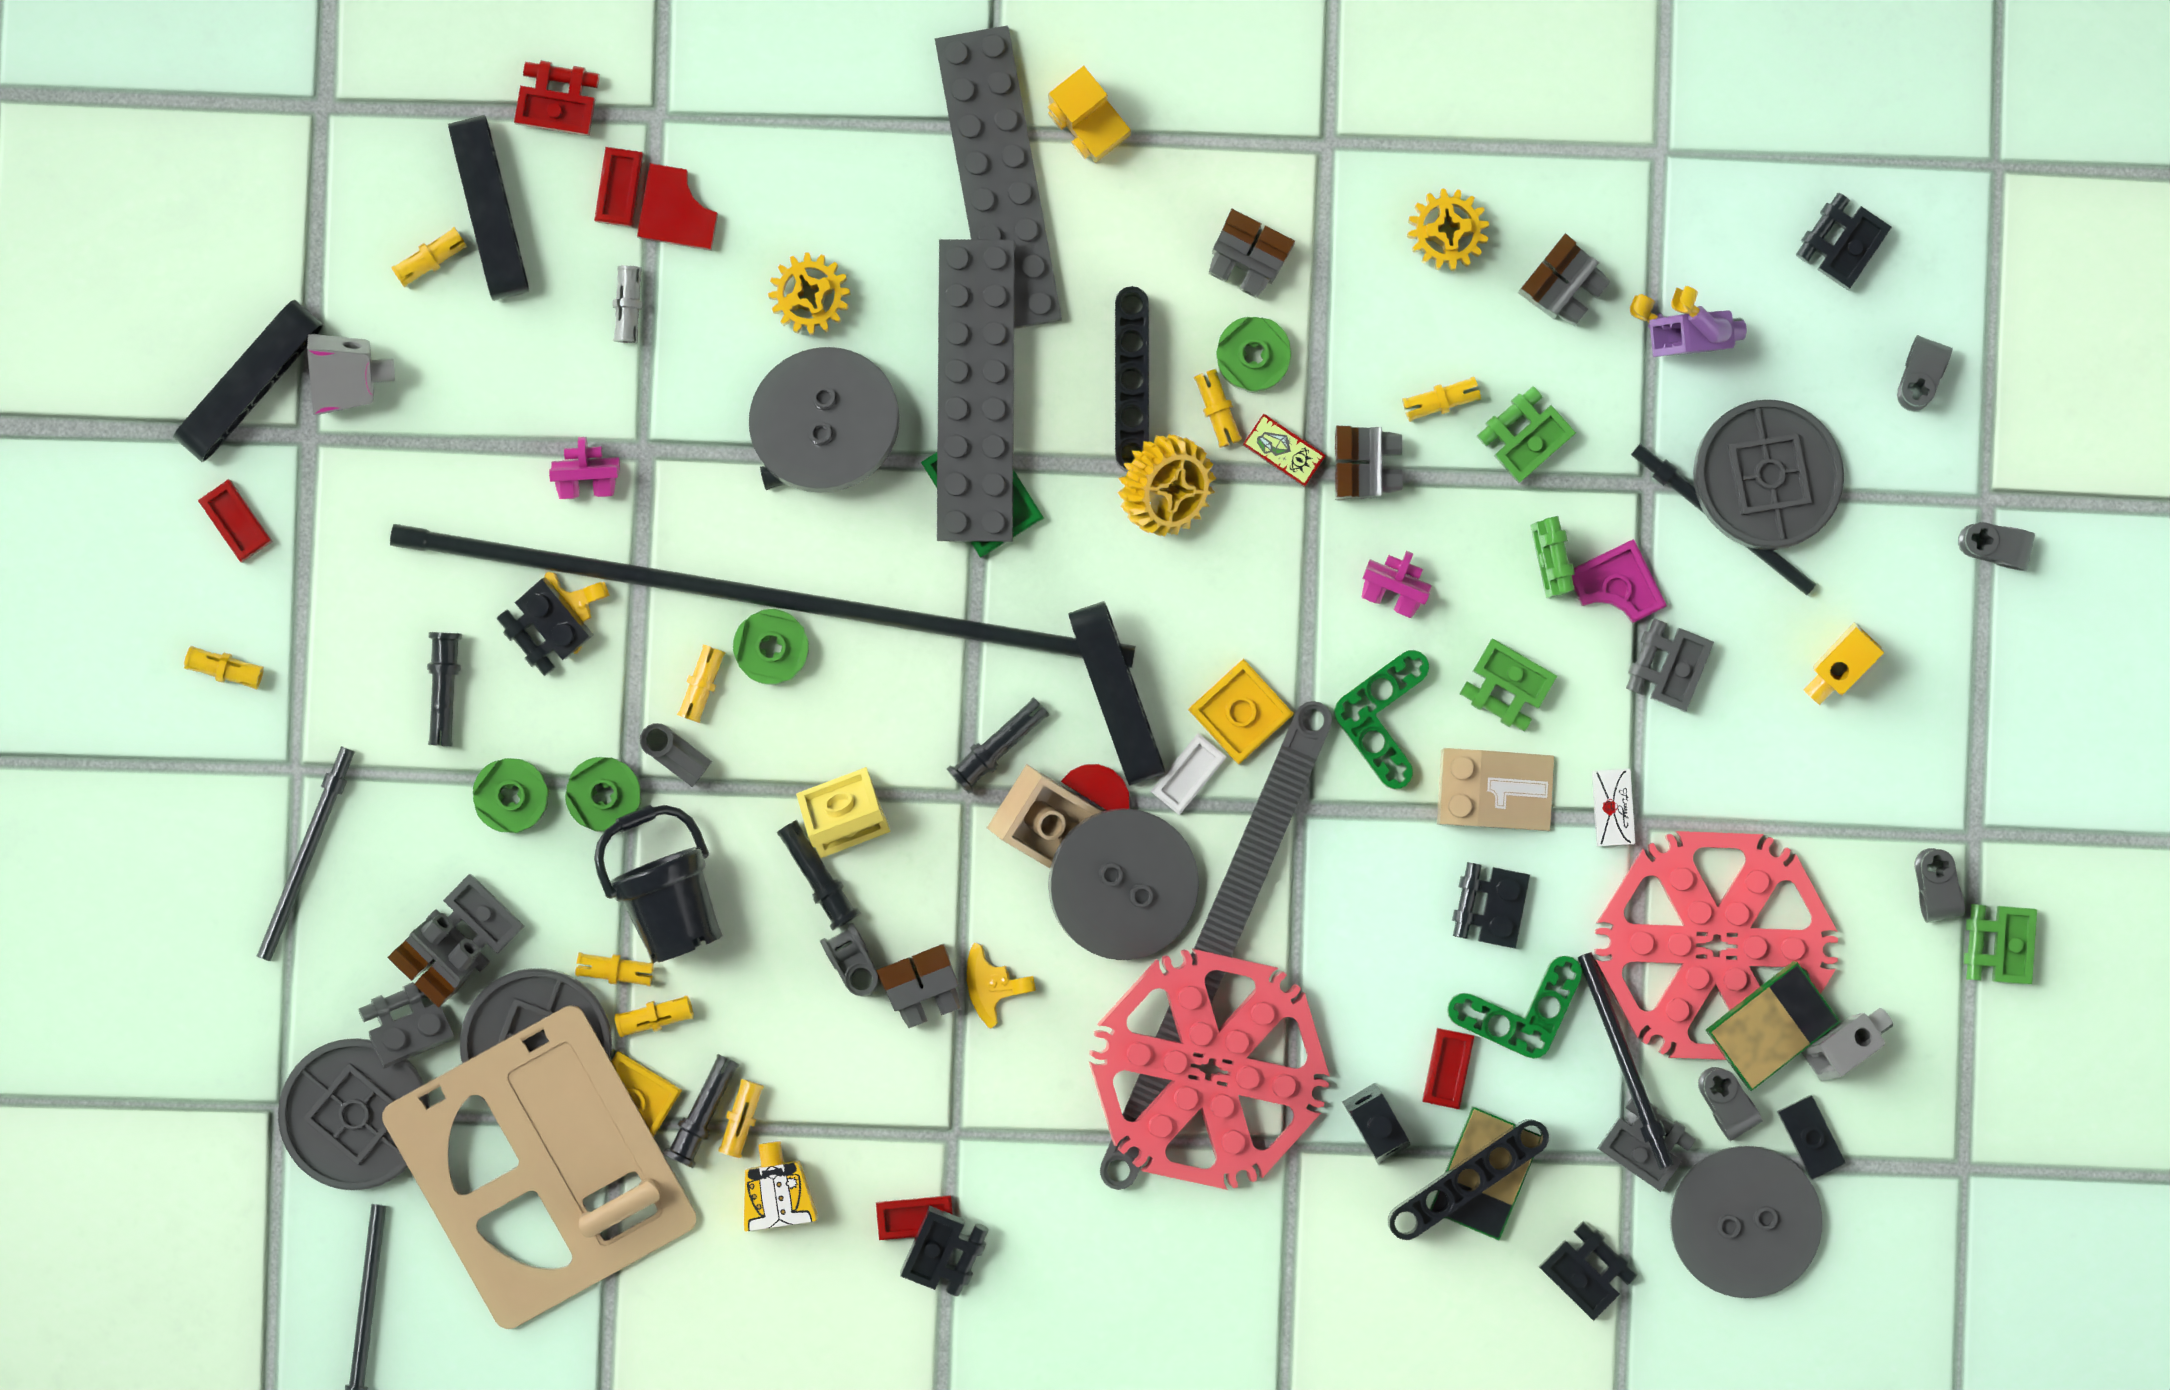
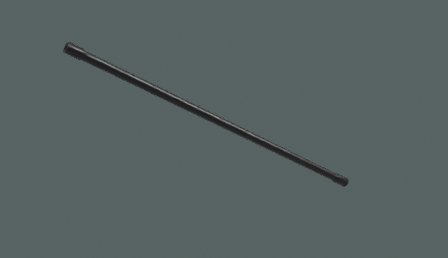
[390,524,1136,668]

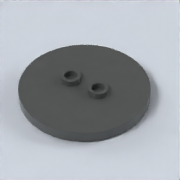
[749,347,900,493]
[1693,399,1844,550]
[1048,808,1199,960]
[460,968,612,1100]
[278,1038,431,1190]
[1670,1146,1822,1298]

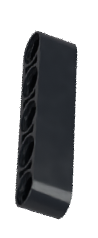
[448,115,529,301]
[1115,286,1149,472]
[173,300,323,462]
[1068,601,1165,786]
[1388,1119,1549,1240]

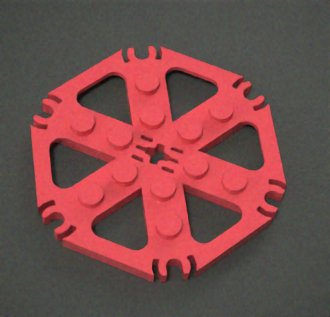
[1594,831,1838,1060]
[1088,948,1330,1190]

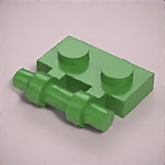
[1477,386,1576,484]
[1530,516,1575,598]
[1459,638,1557,732]
[1963,904,2037,984]

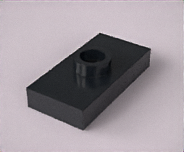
[1777,1095,1846,1180]

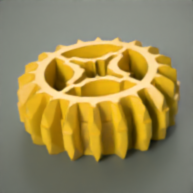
[1117,434,1216,537]

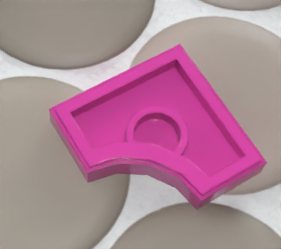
[1572,539,1667,623]

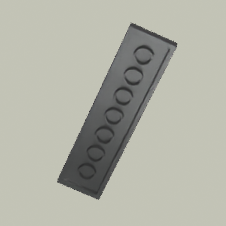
[934,25,1062,329]
[937,239,1015,542]

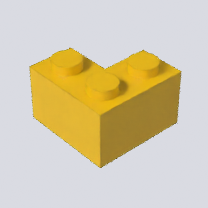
[1047,65,1131,163]

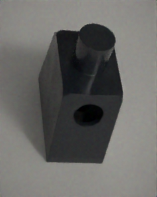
[1342,1083,1410,1164]

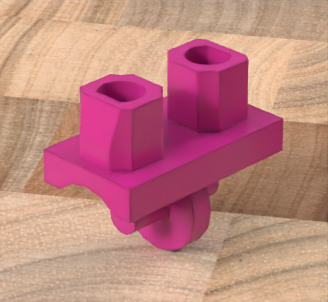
[549,437,620,499]
[1361,551,1432,618]

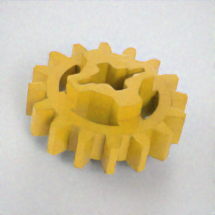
[1407,188,1489,271]
[768,252,851,335]

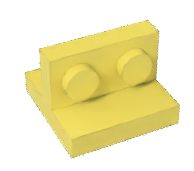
[796,767,891,858]

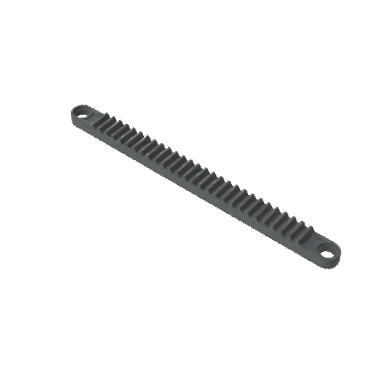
[1100,701,1332,1190]

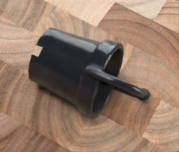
[594,805,723,964]

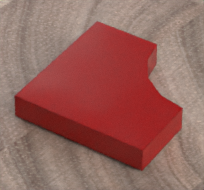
[637,163,718,251]

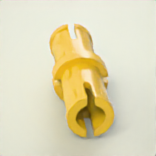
[391,227,467,288]
[1194,369,1242,448]
[1402,376,1481,422]
[677,644,725,723]
[184,646,264,690]
[575,952,654,987]
[614,995,694,1038]
[718,1079,764,1158]

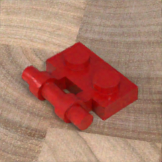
[514,60,600,136]

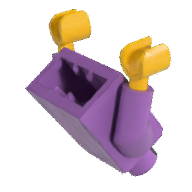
[1630,286,1747,357]

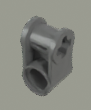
[1897,335,1953,411]
[1958,522,2035,571]
[1914,848,1965,923]
[820,923,880,997]
[1698,1067,1763,1141]

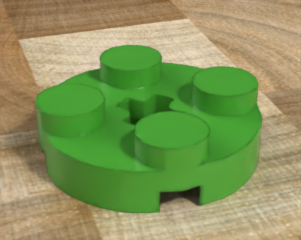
[1216,317,1291,393]
[733,609,809,685]
[565,757,641,831]
[473,758,549,833]

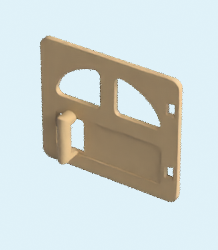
[382,1005,696,1329]

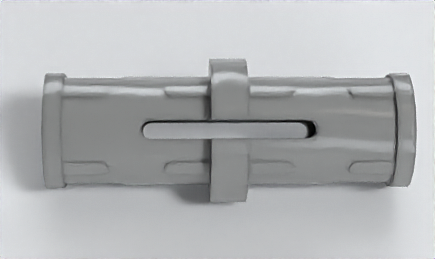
[613,265,643,343]

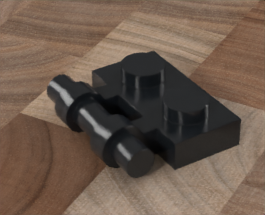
[1796,193,1892,290]
[496,577,594,676]
[1452,862,1530,949]
[900,1206,989,1296]
[1538,1221,1638,1321]

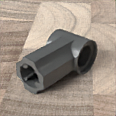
[640,723,712,787]

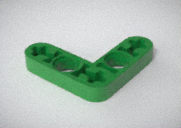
[1334,650,1429,789]
[1447,956,1582,1059]

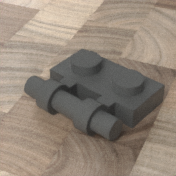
[1626,619,1714,712]
[426,874,525,972]
[358,982,454,1068]
[1597,1098,1696,1192]

